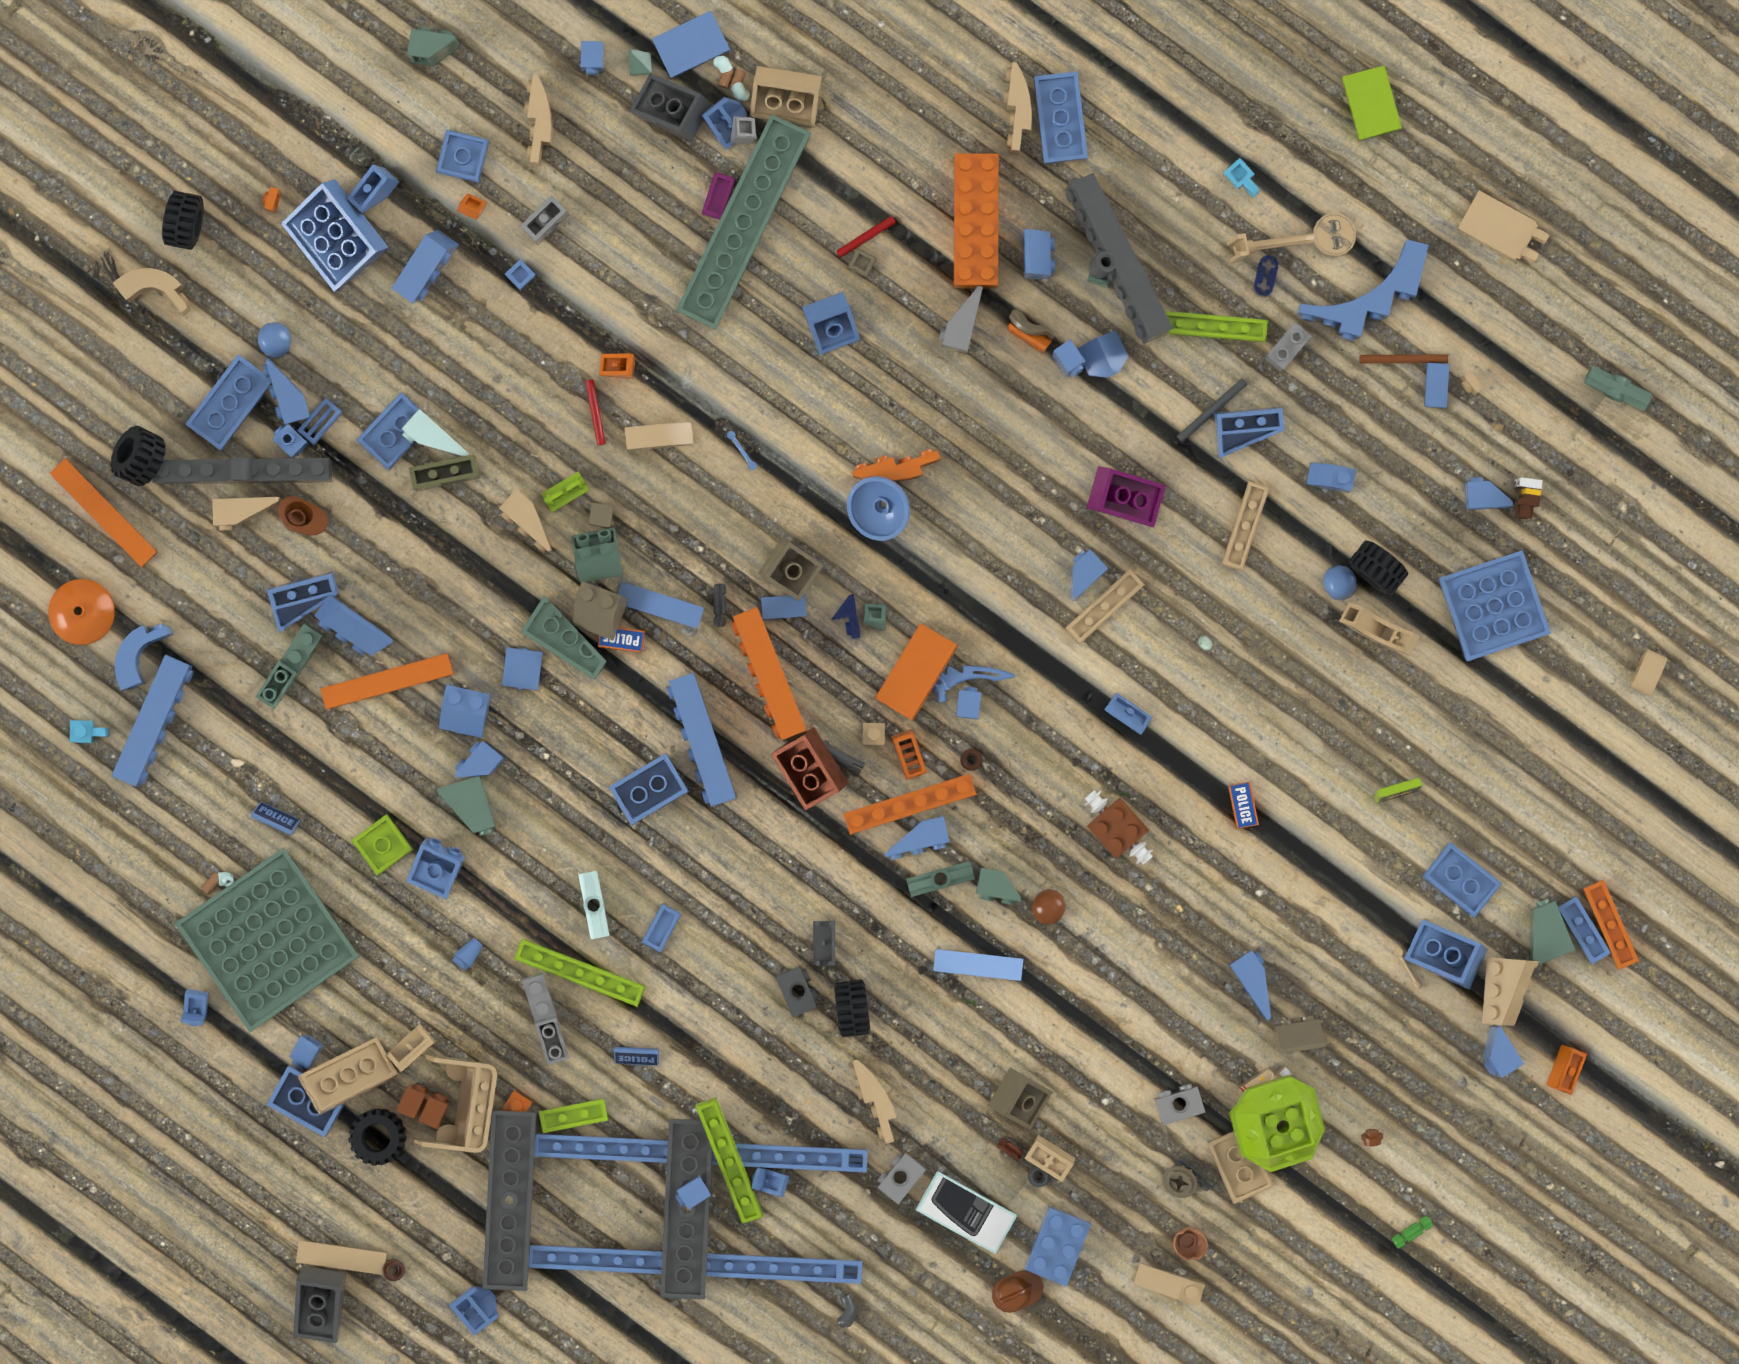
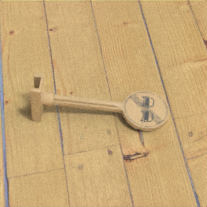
[1226,213,1356,263]

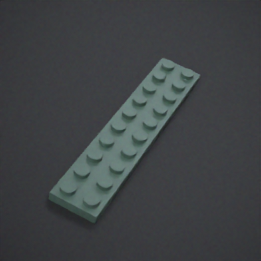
[676,114,811,330]

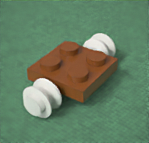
[1084,790,1153,865]

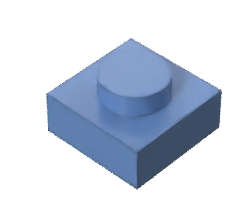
[505,259,536,291]

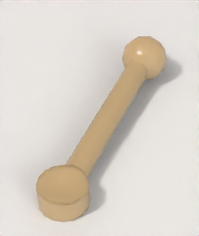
[1394,948,1422,989]

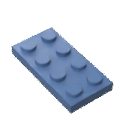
[1034,71,1088,164]
[186,354,272,451]

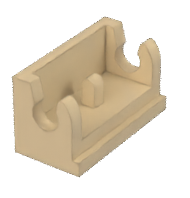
[387,1024,436,1072]
[1024,1135,1075,1182]

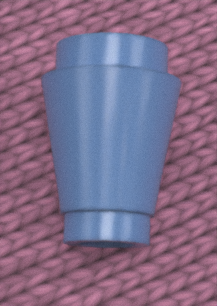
[452,938,483,971]

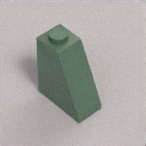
[437,776,496,836]
[1529,898,1575,965]

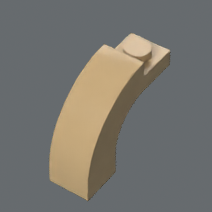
[113,268,191,315]
[1340,602,1420,656]

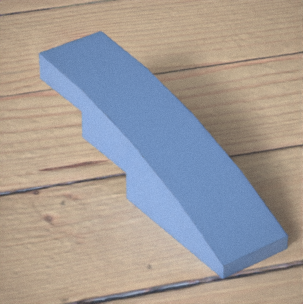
[618,582,704,629]

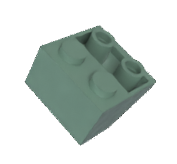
[407,26,459,66]
[572,527,623,583]
[975,868,1021,905]

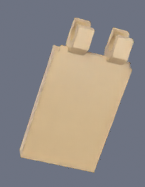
[1457,190,1550,264]

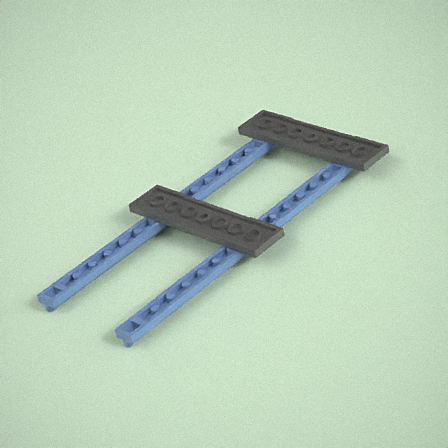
[482,1110,868,1300]

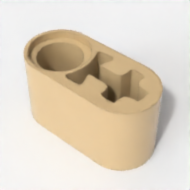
[1629,649,1667,696]

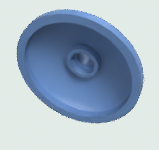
[847,476,910,541]

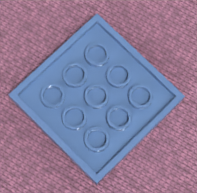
[1438,550,1551,662]

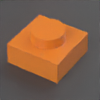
[262,187,282,213]
[457,193,487,220]
[502,1090,533,1112]

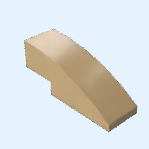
[625,422,694,451]

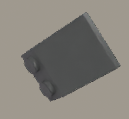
[629,74,712,142]
[293,1266,346,1343]

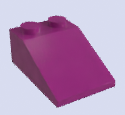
[1086,466,1166,528]

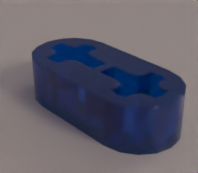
[1253,255,1278,297]

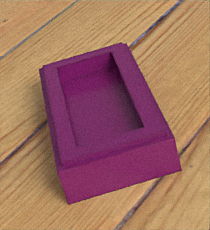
[702,172,736,220]

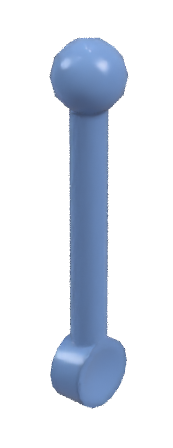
[727,431,757,470]

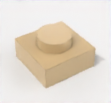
[1461,371,1484,395]
[863,723,885,745]

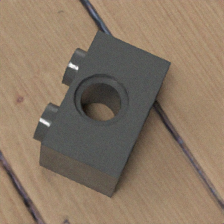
[775,966,820,1017]

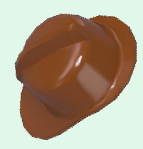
[277,496,328,536]
[992,1270,1044,1313]

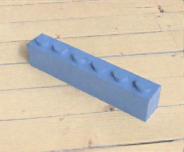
[111,655,193,787]
[666,673,737,807]

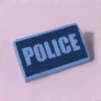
[251,802,300,835]
[614,1046,659,1066]

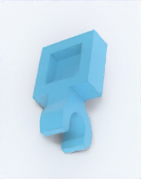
[1223,158,1260,198]
[69,720,109,743]

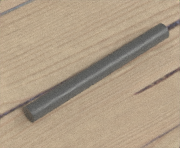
[1176,378,1247,443]

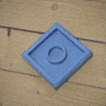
[436,129,489,183]

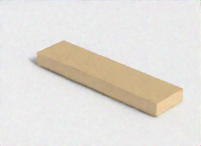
[1221,481,1270,571]
[1065,569,1145,644]
[296,1240,388,1275]

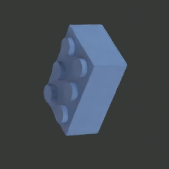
[609,753,689,825]
[266,1065,346,1137]
[1024,1206,1091,1286]

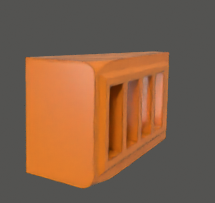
[891,729,927,780]

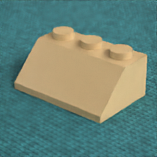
[750,66,822,127]

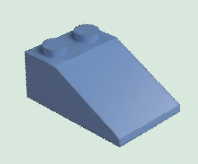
[1404,919,1488,989]

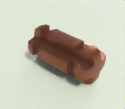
[997,1138,1024,1160]

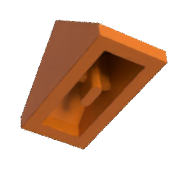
[599,353,636,379]

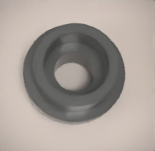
[1028,1166,1050,1187]

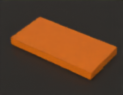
[875,623,958,721]

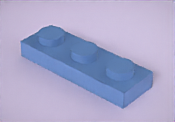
[1558,896,1611,964]

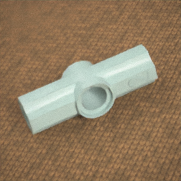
[578,871,610,939]

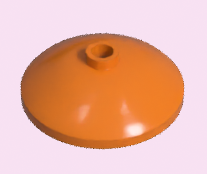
[48,579,115,645]

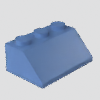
[314,594,393,656]

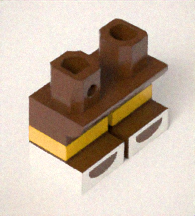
[1513,477,1543,519]

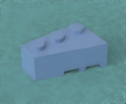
[391,230,459,304]
[1214,407,1284,458]
[267,571,339,633]

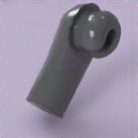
[837,1294,857,1328]

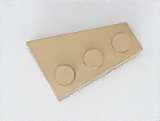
[1482,957,1539,1026]

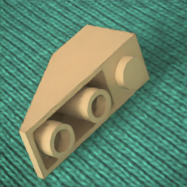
[499,488,552,553]

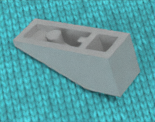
[939,286,983,353]

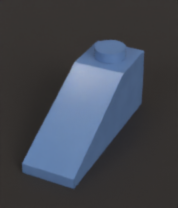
[1228,950,1271,1020]

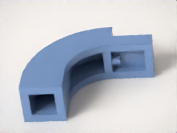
[115,624,174,691]

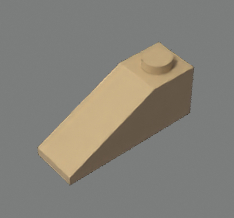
[212,497,282,531]
[1133,1263,1205,1306]

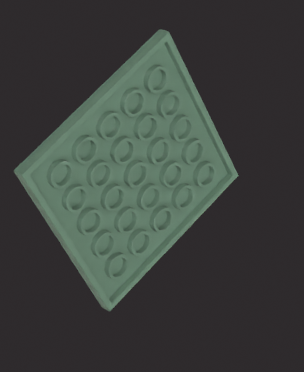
[174,848,360,1033]

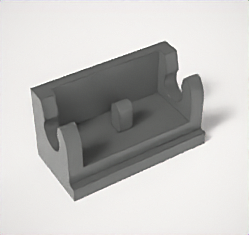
[813,921,835,966]

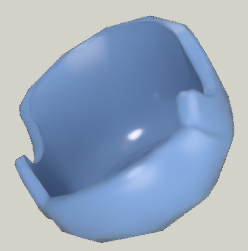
[258,322,291,358]
[1323,565,1357,600]

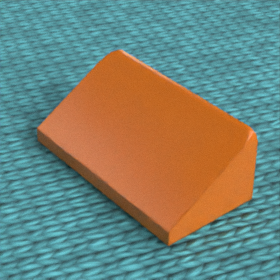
[1008,322,1052,354]
[1546,1045,1587,1095]

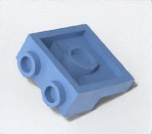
[406,838,466,899]

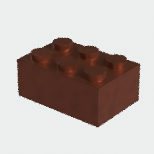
[771,727,849,810]

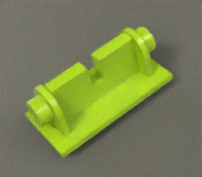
[541,471,589,512]

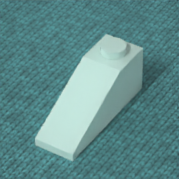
[402,409,469,456]

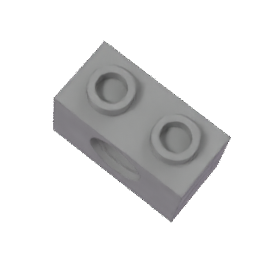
[520,195,569,245]
[1265,322,1312,372]
[1154,1083,1205,1126]
[877,1152,926,1204]

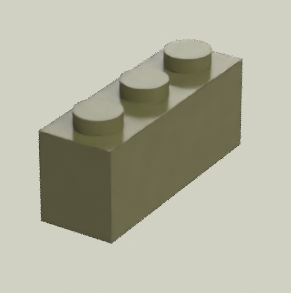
[409,454,480,492]

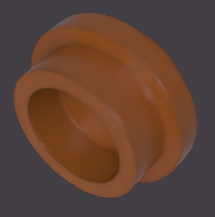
[1361,1129,1383,1147]

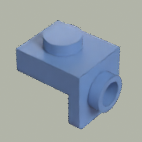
[181,989,209,1026]
[751,1167,789,1197]

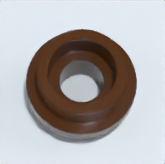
[960,749,982,771]
[382,1259,405,1281]

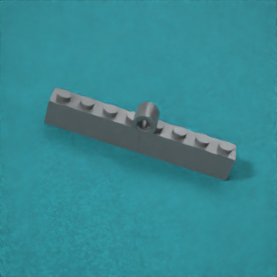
[1065,173,1173,344]
[152,457,332,484]

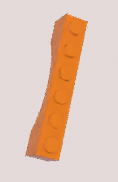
[843,774,977,835]

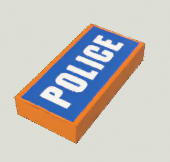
[598,627,645,653]
[1228,782,1259,829]

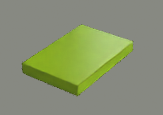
[1342,65,1402,141]

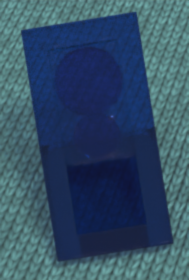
[831,594,861,640]

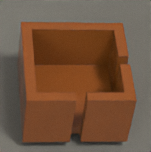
[396,1082,452,1129]

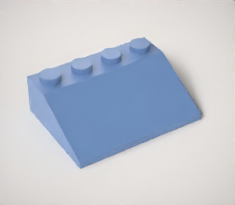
[281,179,389,292]

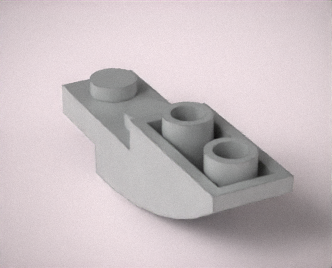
[522,972,569,1065]

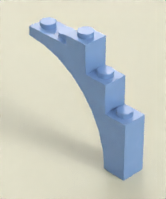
[1297,240,1429,341]

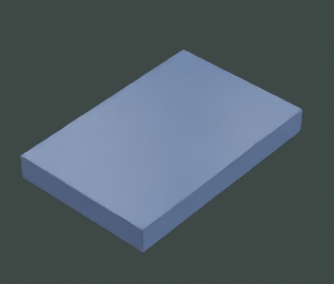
[652,11,730,79]
[357,392,419,470]
[1422,842,1502,918]

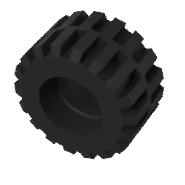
[162,191,204,250]
[110,425,166,487]
[1348,540,1409,595]
[834,979,870,1038]
[348,1108,407,1166]

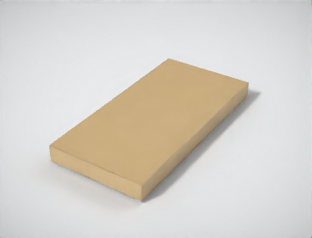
[298,1037,398,1115]

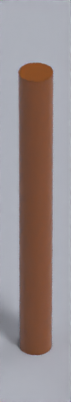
[1359,354,1448,364]

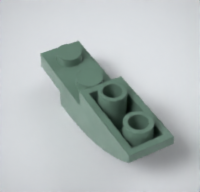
[256,623,324,709]

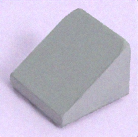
[731,116,756,144]

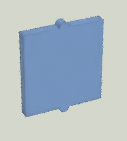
[502,648,543,690]

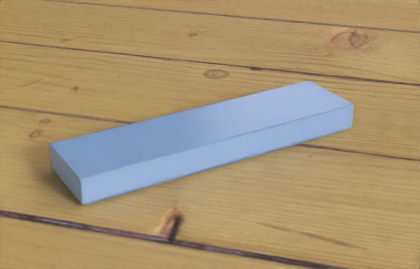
[933,949,1023,981]

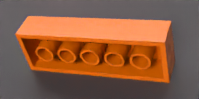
[954,153,999,289]
[731,607,807,741]

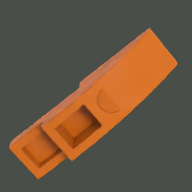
[852,449,941,482]

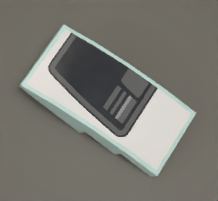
[916,1171,1017,1254]

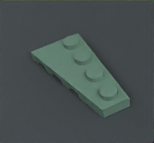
[521,595,607,680]

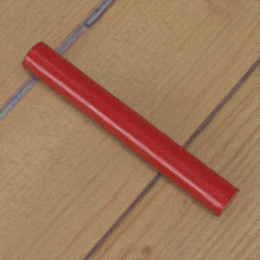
[836,216,896,258]
[585,380,606,446]

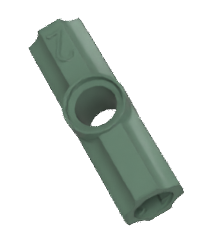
[1584,366,1652,411]
[906,861,975,897]

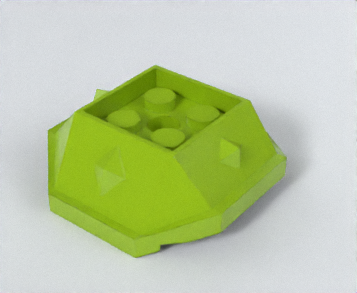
[1229,1075,1325,1172]

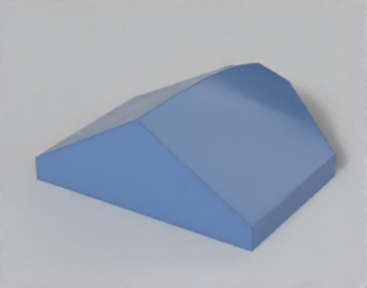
[701,97,747,150]
[1077,330,1129,378]
[449,1286,498,1335]

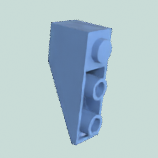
[262,358,310,424]
[884,816,950,860]

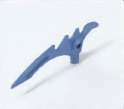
[932,666,1015,703]

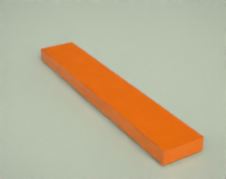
[49,458,158,568]
[320,653,454,710]

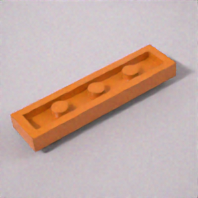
[1582,880,1639,970]

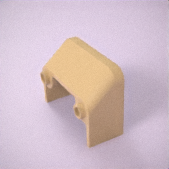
[413,1054,497,1153]

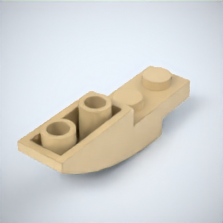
[1003,62,1032,154]
[524,74,553,166]
[850,1059,897,1144]

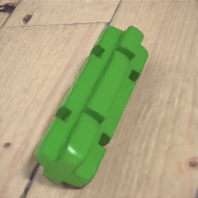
[1392,1216,1433,1249]

